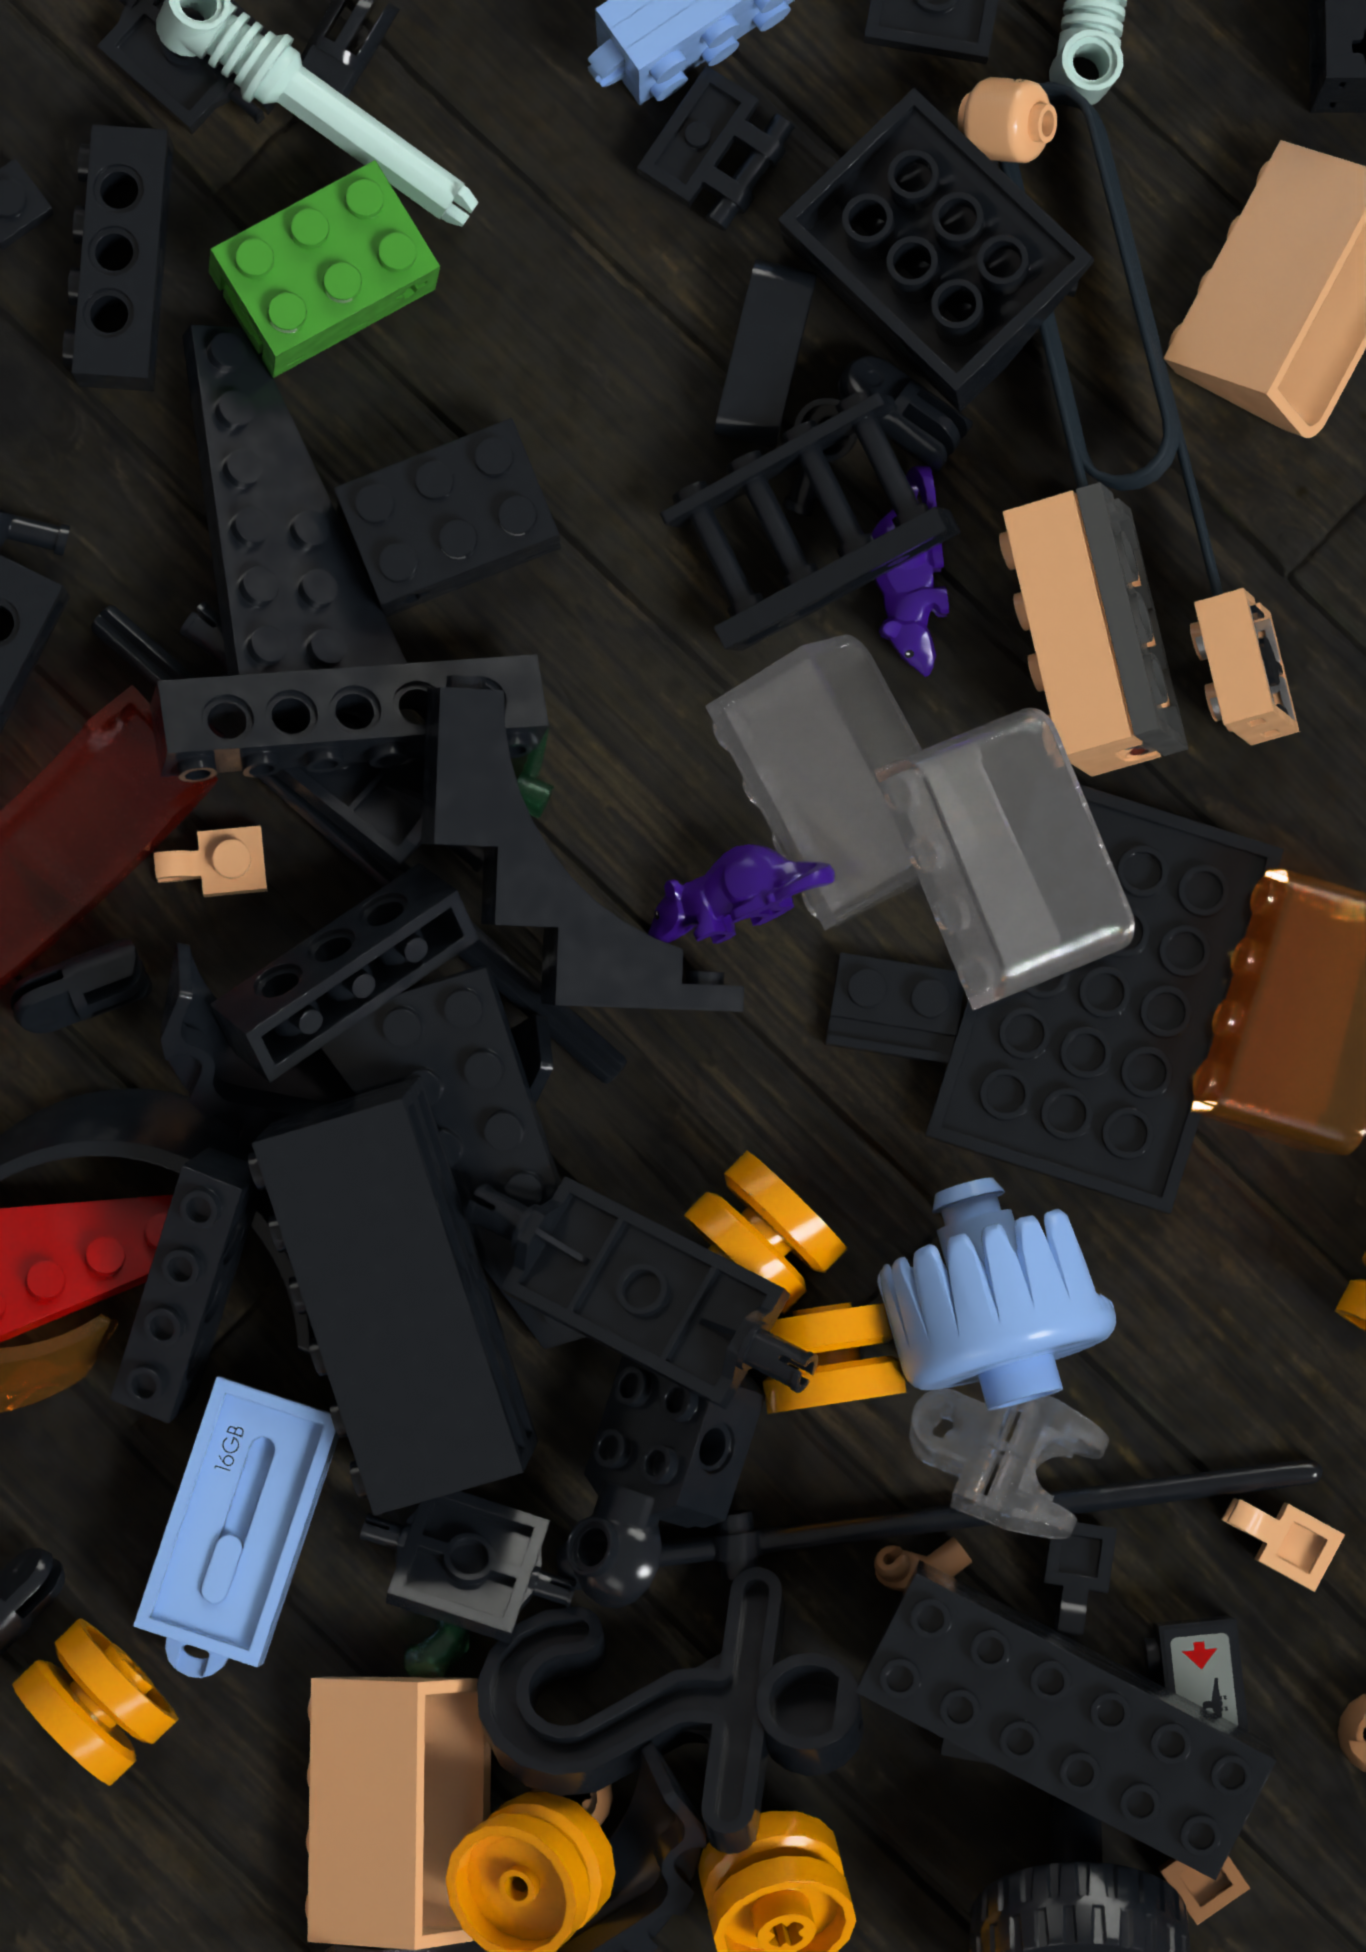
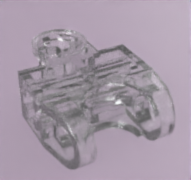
[909,1388,1109,1539]

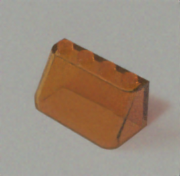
[1191,868,1366,1156]

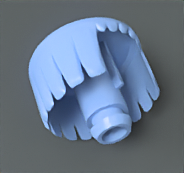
[877,1178,1116,1411]

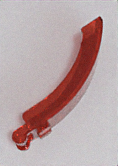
[0,685,218,989]

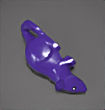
[871,465,949,677]
[648,844,835,944]

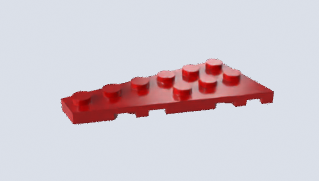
[0,1195,173,1343]

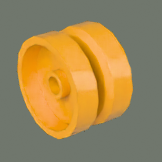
[684,1151,847,1314]
[762,1302,907,1414]
[12,1618,179,1786]
[445,1792,616,1952]
[697,1811,856,1952]

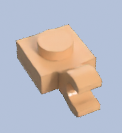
[154,825,268,897]
[1221,1497,1345,1592]

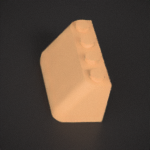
[1163,140,1366,438]
[305,1677,491,1950]

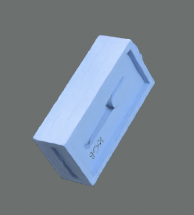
[588,0,795,105]
[133,1376,339,1678]

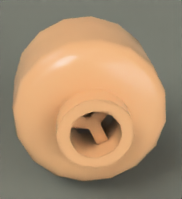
[958,77,1057,163]

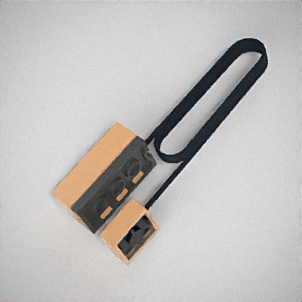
[999,82,1300,777]

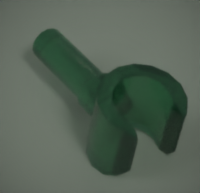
[517,727,554,818]

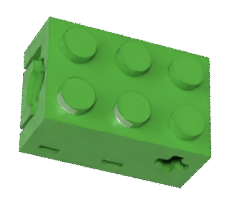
[209,160,440,378]

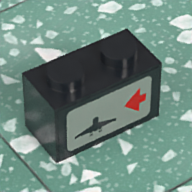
[1143,1615,1249,1731]

